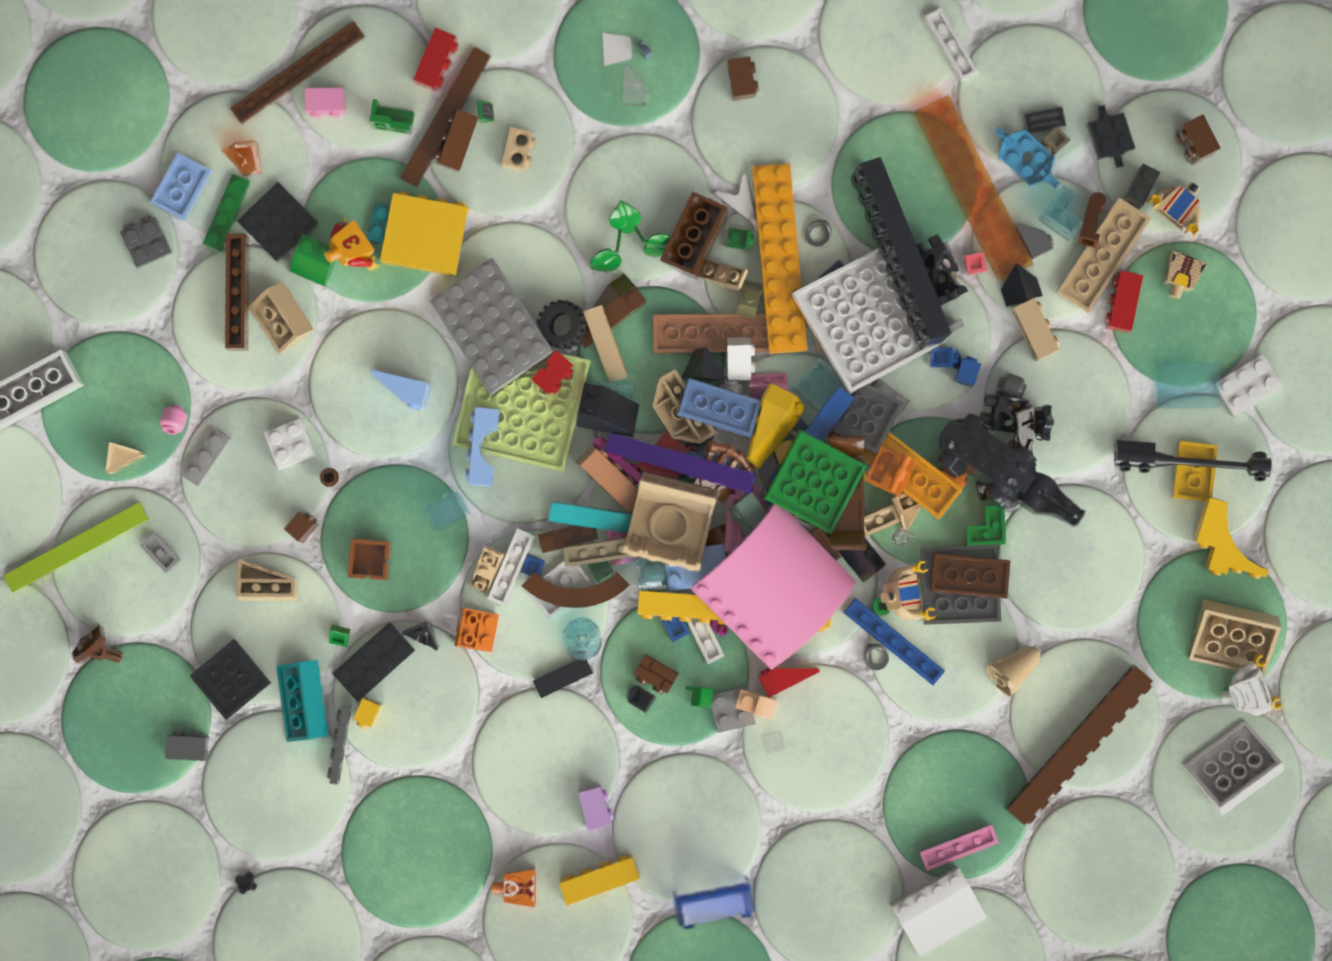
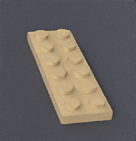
[1056,197,1151,314]

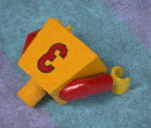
[324,217,379,271]

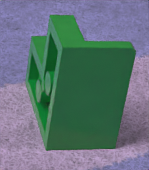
[369,99,415,135]
[965,506,1006,546]

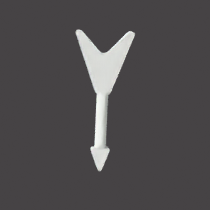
[715,174,758,234]

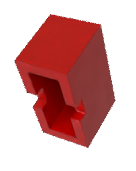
[531,350,574,396]

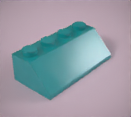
[276,660,328,742]

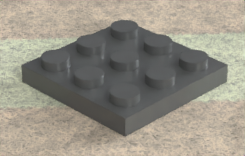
[830,384,904,454]

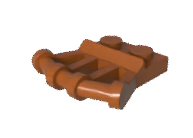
[691,441,755,503]

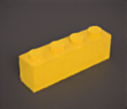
[559,854,640,906]

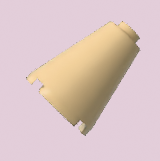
[986,646,1040,696]

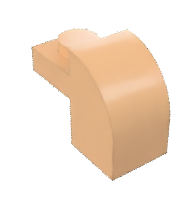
[735,690,777,719]

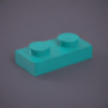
[367,203,390,244]

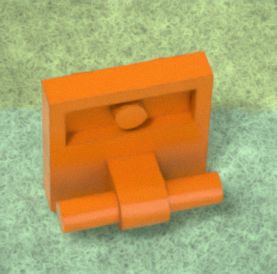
[865,446,916,497]
[454,608,499,652]

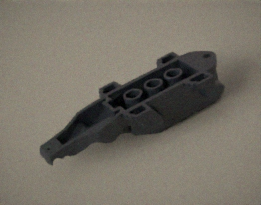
[937,414,1085,527]

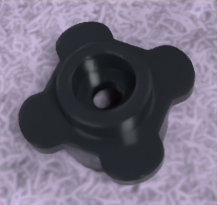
[235,872,257,894]

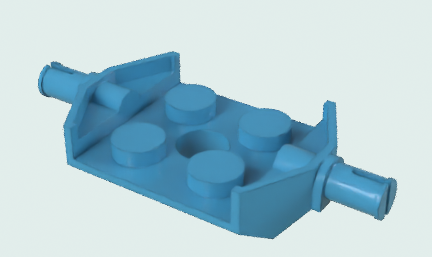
[994,126,1060,189]

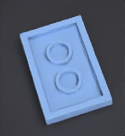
[150,152,212,221]

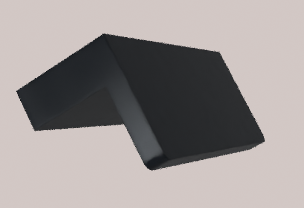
[828,536,886,582]

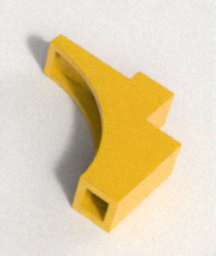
[1193,496,1269,579]

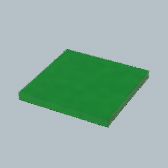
[763,430,867,534]

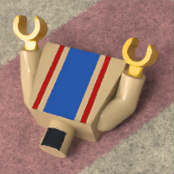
[1146,182,1201,238]
[880,561,935,620]

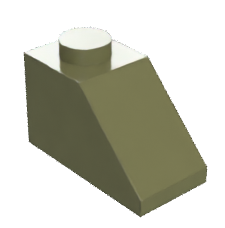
[736,280,762,319]

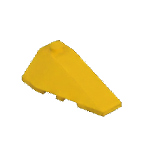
[747,383,805,469]

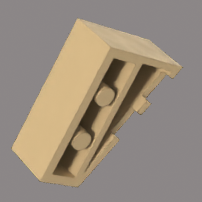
[236,559,298,601]

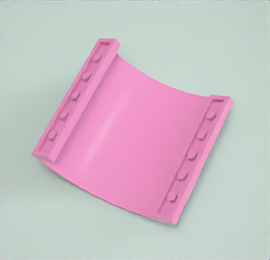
[691,504,856,670]

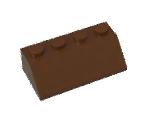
[660,191,729,280]

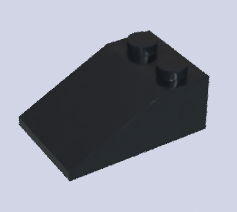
[576,383,640,437]

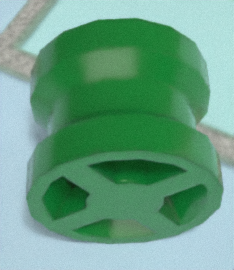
[872,597,890,616]

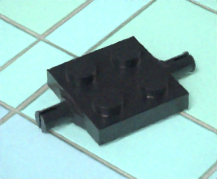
[1087,105,1135,168]

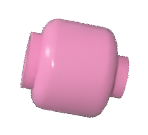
[159,405,187,435]

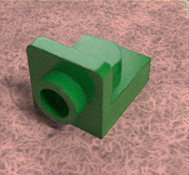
[726,228,755,251]

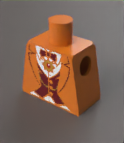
[492,868,536,907]

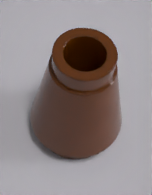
[320,468,339,487]

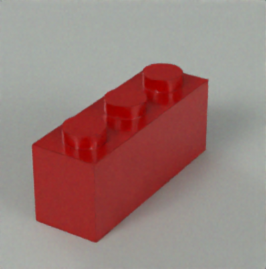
[413,28,459,92]
[1104,270,1144,333]

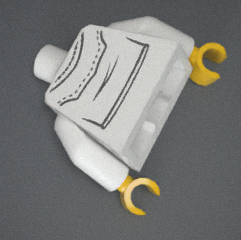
[1221,654,1281,716]

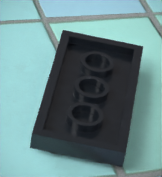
[332,622,416,702]

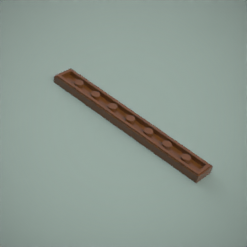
[230,21,365,124]
[400,47,491,188]

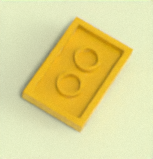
[1172,441,1218,502]

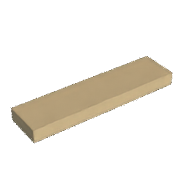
[583,305,628,383]

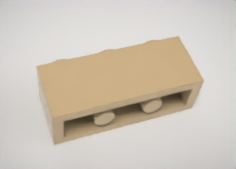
[1011,298,1060,361]

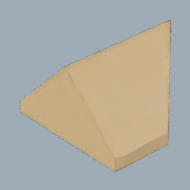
[106,442,145,474]
[890,493,922,535]

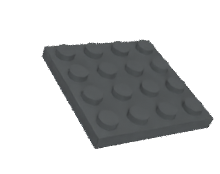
[920,545,1001,625]

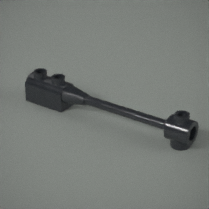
[1114,440,1272,482]

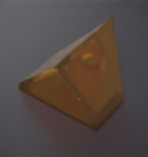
[221,140,262,176]

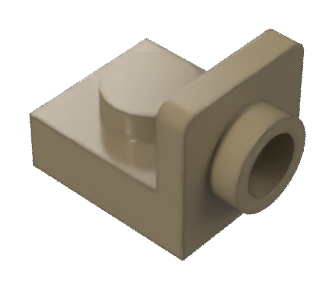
[1040,126,1070,155]

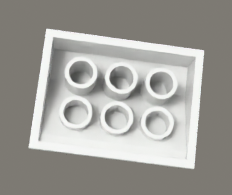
[1183,720,1284,816]
[890,866,986,956]

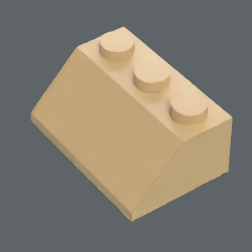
[249,282,314,354]

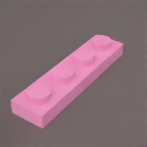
[919,824,999,871]

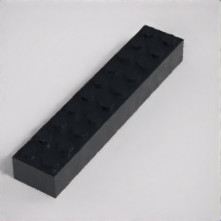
[851,157,952,350]

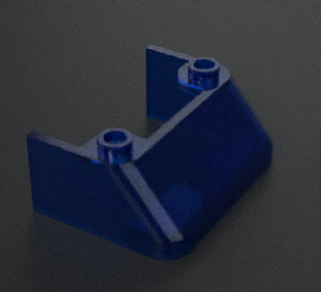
[673,877,755,930]

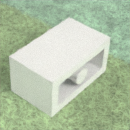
[727,337,755,381]

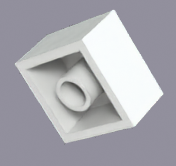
[264,419,317,470]

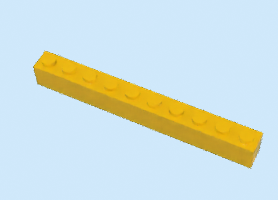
[637,591,831,632]

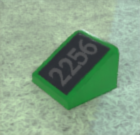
[477,100,494,123]

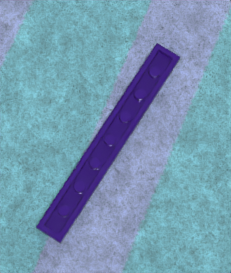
[604,433,756,493]

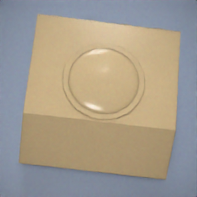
[623,472,718,571]

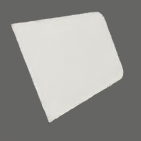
[602,33,632,66]

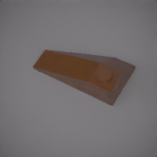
[580,273,647,348]

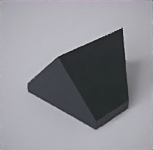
[1000,263,1043,307]
[681,347,726,382]
[402,621,439,651]

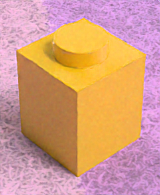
[353,698,382,729]

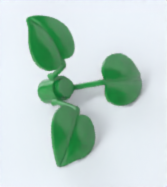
[589,200,671,272]

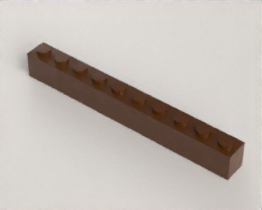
[1005,665,1153,825]

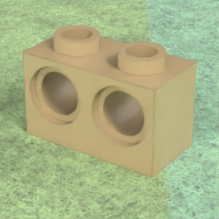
[502,127,536,172]

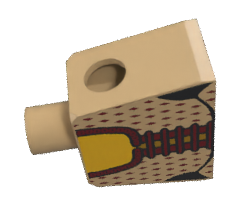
[1164,251,1207,299]

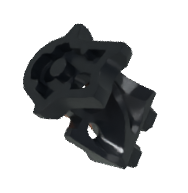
[916,234,968,306]
[979,391,1054,441]

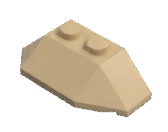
[652,369,716,444]

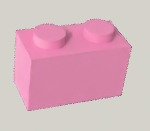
[305,88,346,118]

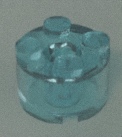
[636,557,668,592]
[562,617,602,660]

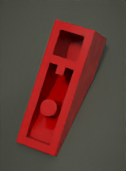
[758,667,820,698]

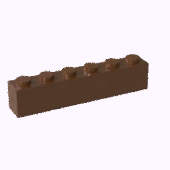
[225,234,249,351]

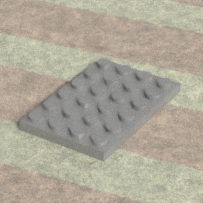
[430,258,554,395]

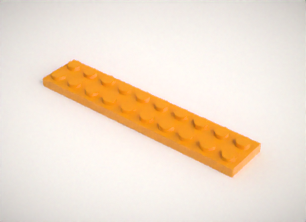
[752,164,808,354]

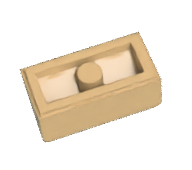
[864,504,900,537]

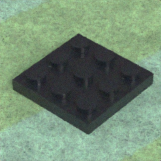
[237,182,318,262]
[190,639,272,720]

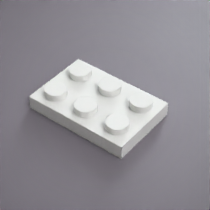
[1213,354,1283,417]

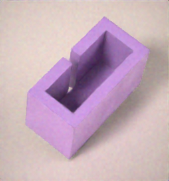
[578,786,614,831]

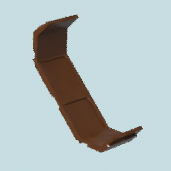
[829,436,867,550]

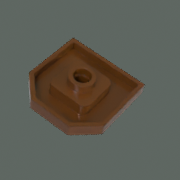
[71,624,123,663]

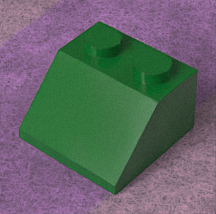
[289,234,337,287]

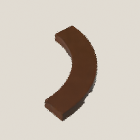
[522,571,630,608]

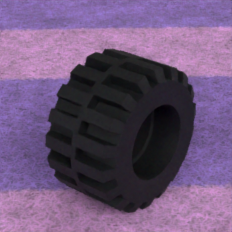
[537,300,588,350]

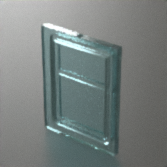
[1156,362,1221,408]

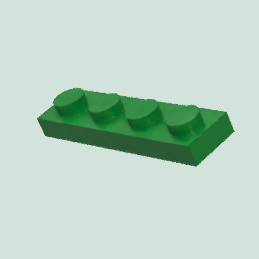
[203,174,251,252]

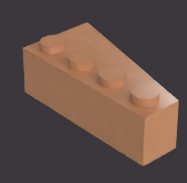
[575,446,638,513]

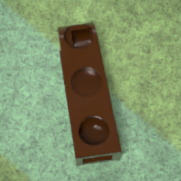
[1077,192,1106,248]

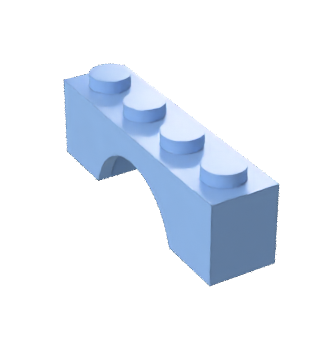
[465,407,500,487]

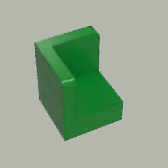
[685,686,713,708]

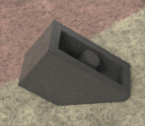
[1013,223,1054,261]

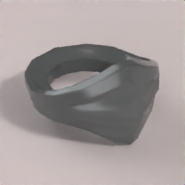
[806,219,832,247]
[863,644,889,671]

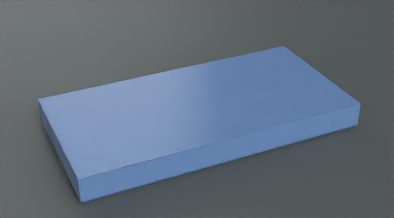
[677,378,761,438]

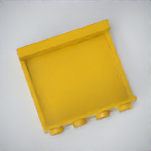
[380,191,470,277]

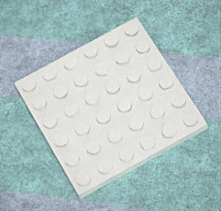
[792,248,947,394]

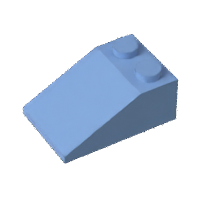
[370,369,431,411]
[664,544,727,591]

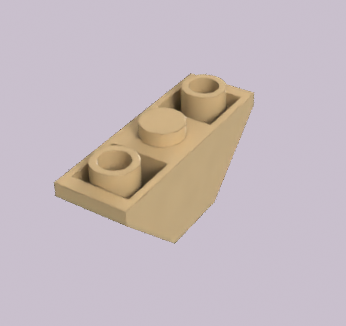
[700,260,748,292]
[470,545,505,594]

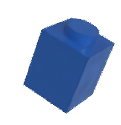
[954,356,981,387]

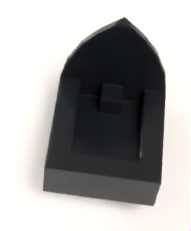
[626,685,656,713]

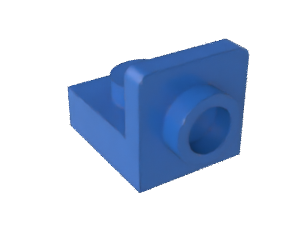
[930,348,961,369]

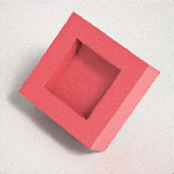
[964,252,987,275]

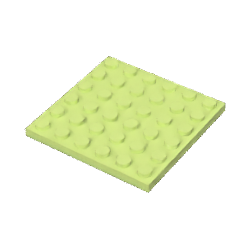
[452,352,591,472]

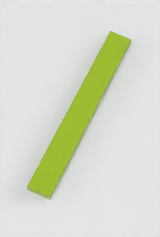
[3,502,149,593]

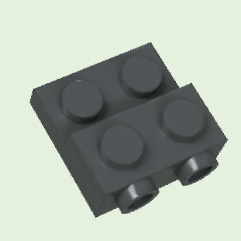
[120,215,172,268]

